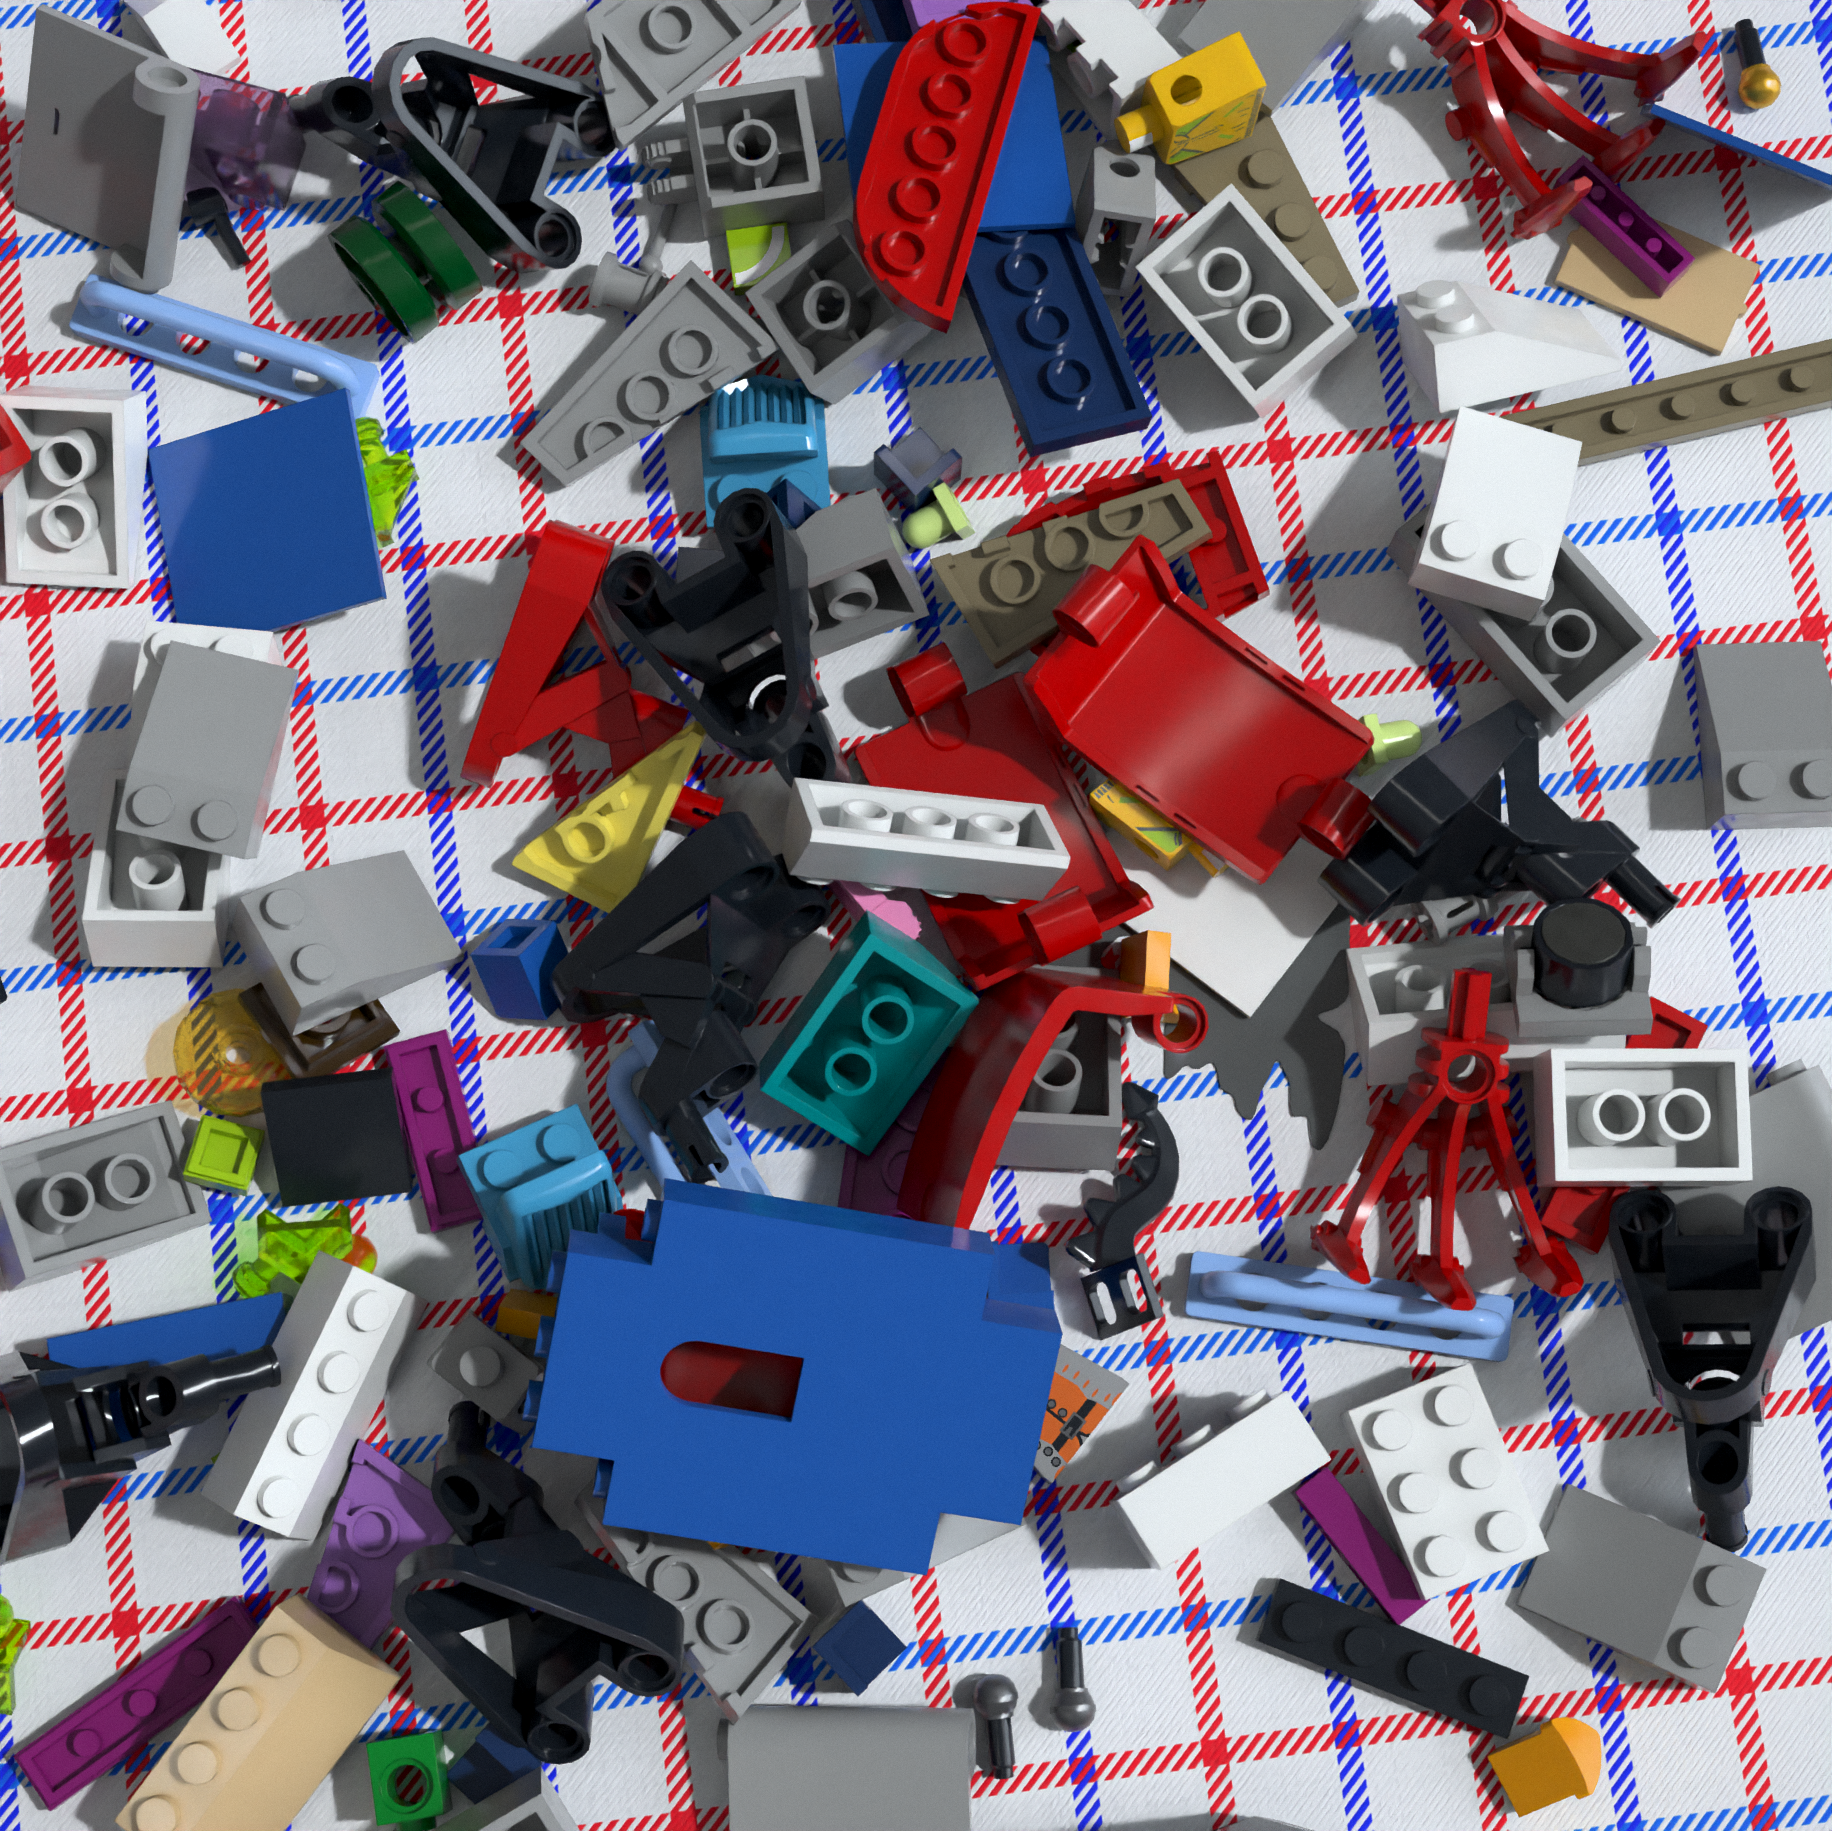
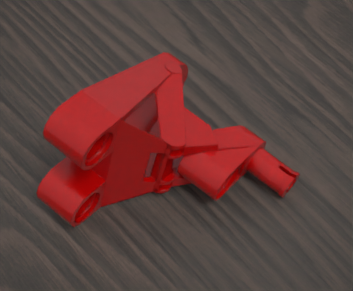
[460,519,724,830]

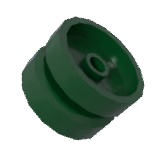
[327,180,483,345]

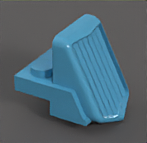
[700,374,831,529]
[456,1104,623,1290]

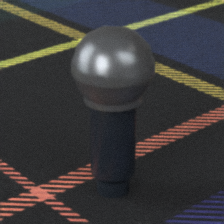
[1050,1627,1096,1732]
[972,1674,1018,1779]

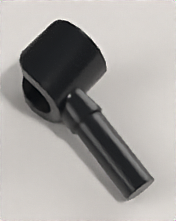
[186,186,251,268]

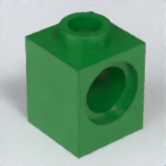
[366,1729,453,1831]

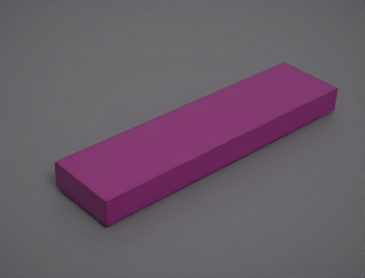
[13,1596,260,1811]

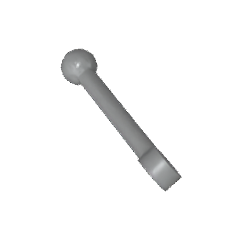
[639,165,694,275]

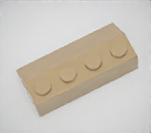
[114,1593,402,1831]

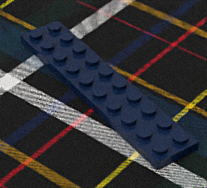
[851,0,1152,457]

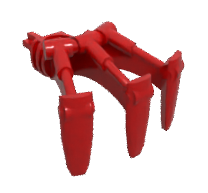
[1414,0,1706,240]
[1310,967,1584,1311]

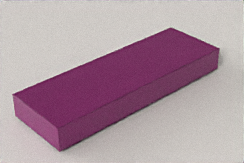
[384,1029,484,1234]

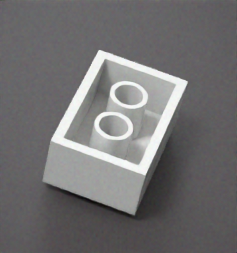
[1135,183,1358,419]
[1533,1048,1753,1187]
[1340,1363,1549,1600]
[1109,1388,1332,1570]

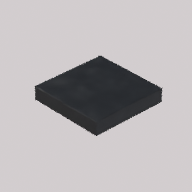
[260,1067,413,1207]

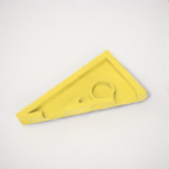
[511,720,707,913]

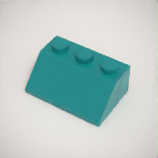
[759,910,979,1156]

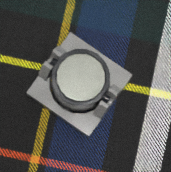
[1503,897,1653,1038]

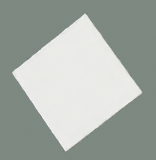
[1105,827,1338,1019]

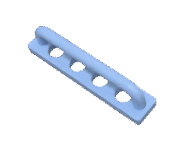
[69,274,380,426]
[606,1020,773,1196]
[1184,1251,1514,1362]

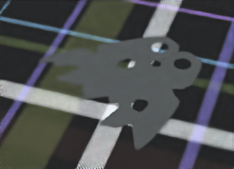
[1036,903,1350,1150]

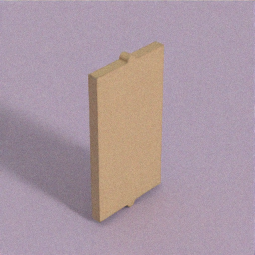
[1553,217,1761,356]

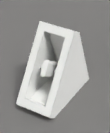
[122,0,242,90]

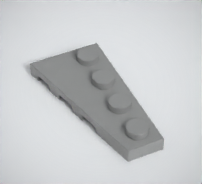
[520,260,782,487]
[574,1477,820,1726]

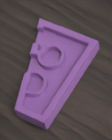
[307,1439,456,1650]

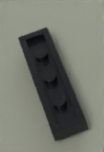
[1256,1578,1529,1739]

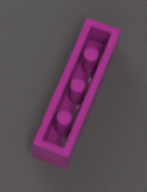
[1552,155,1695,298]
[1290,1467,1431,1626]

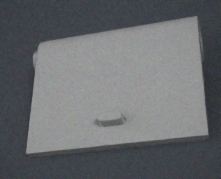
[15,4,200,294]
[1659,1059,1832,1344]
[717,1705,976,1831]

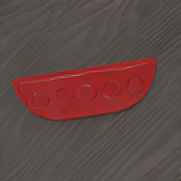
[853,1,1042,334]

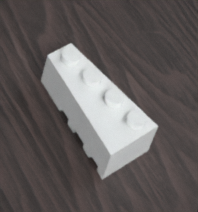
[1030,0,1182,141]

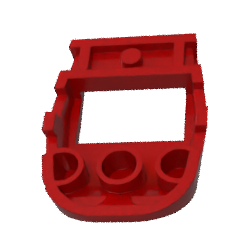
[1006,451,1270,657]

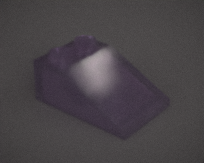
[188,67,307,211]

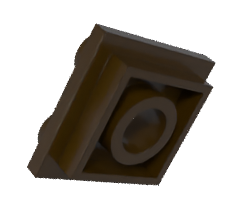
[237,982,400,1079]

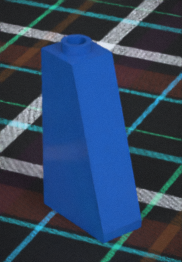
[46,1292,294,1451]

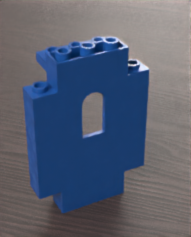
[522,1178,1063,1575]

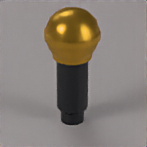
[1734,19,1782,109]

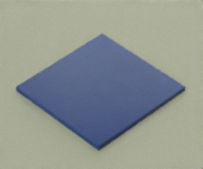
[832,35,1076,233]
[1640,104,1832,191]
[148,388,387,632]

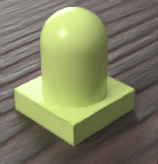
[902,482,976,549]
[1356,713,1422,777]

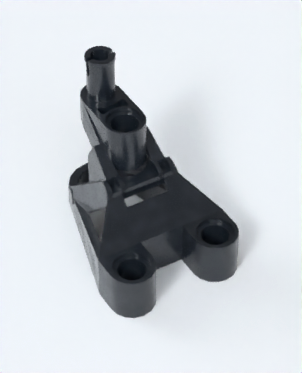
[278,37,616,273]
[601,488,851,789]
[1317,699,1681,929]
[548,811,832,1184]
[1608,1186,1816,1552]
[0,1344,281,1566]
[390,1400,685,1765]

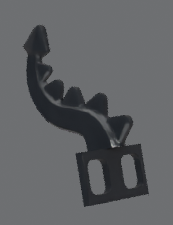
[1065,1082,1179,1340]

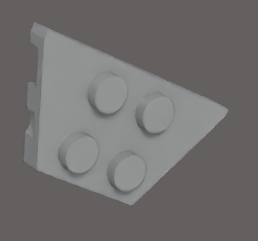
[584,0,802,152]

